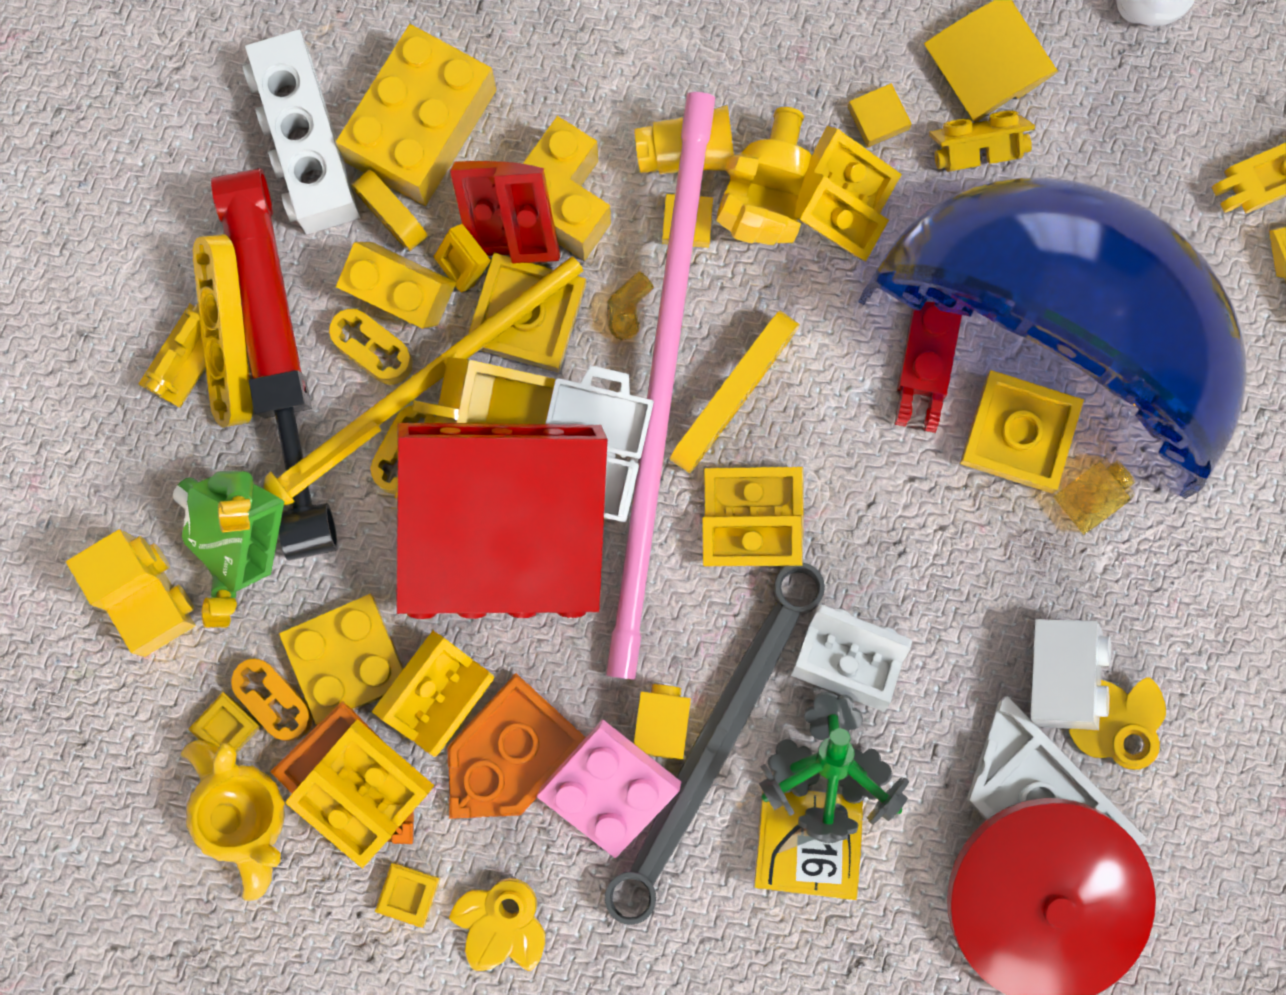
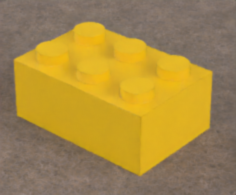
[336,23,497,207]

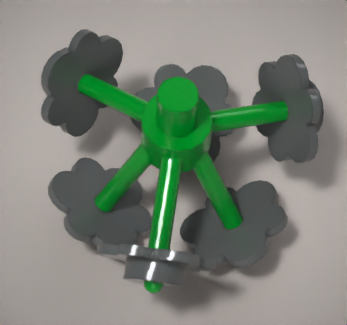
[759,692,909,843]

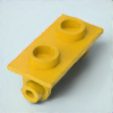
[929,111,1035,172]
[138,303,206,408]

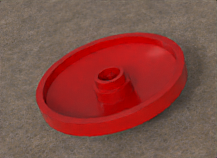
[947,798,1156,995]

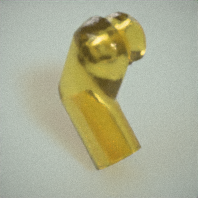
[607,271,654,340]

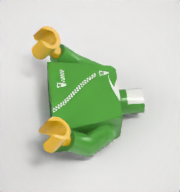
[173,471,284,628]

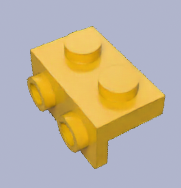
[372,630,494,757]

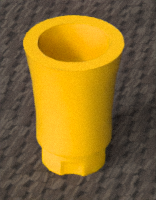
[634,104,734,175]

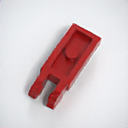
[895,294,964,433]

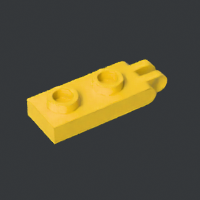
[1211,143,1286,214]

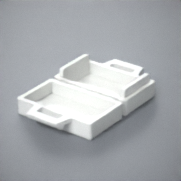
[546,365,654,522]

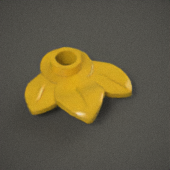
[1068,677,1166,770]
[449,878,546,971]

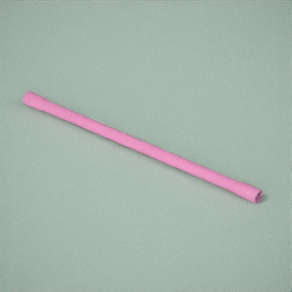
[606,92,716,680]

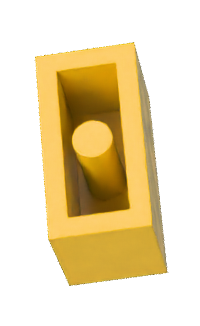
[336,242,457,329]

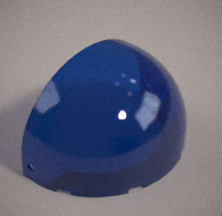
[858,177,1247,499]

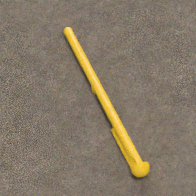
[263,256,584,505]

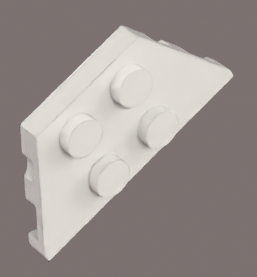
[966,696,1147,845]

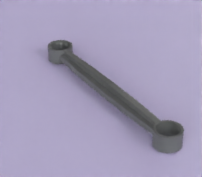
[605,563,825,925]

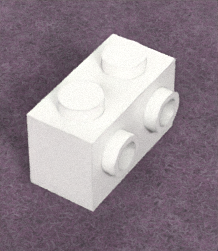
[1031,619,1111,730]

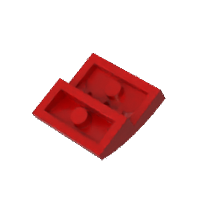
[450,161,560,264]

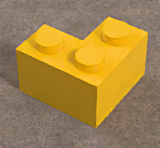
[523,115,611,261]
[65,529,196,657]

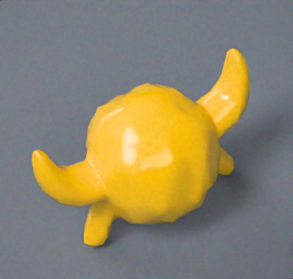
[181,740,285,901]

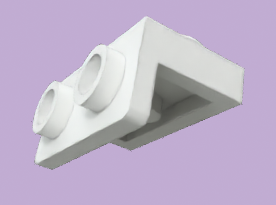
[791,605,912,712]

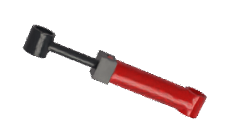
[211,168,338,561]

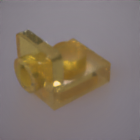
[1053,456,1136,535]

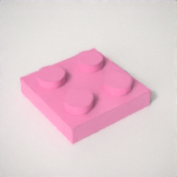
[537,719,681,858]

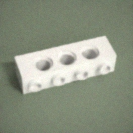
[243,29,361,235]

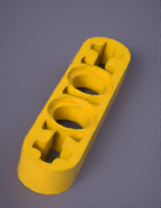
[192,234,253,428]
[670,310,800,474]

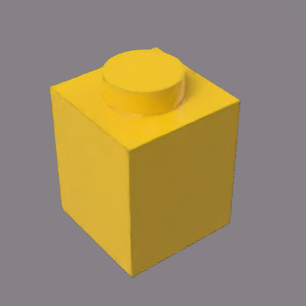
[634,684,691,760]

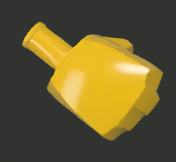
[716,107,812,245]

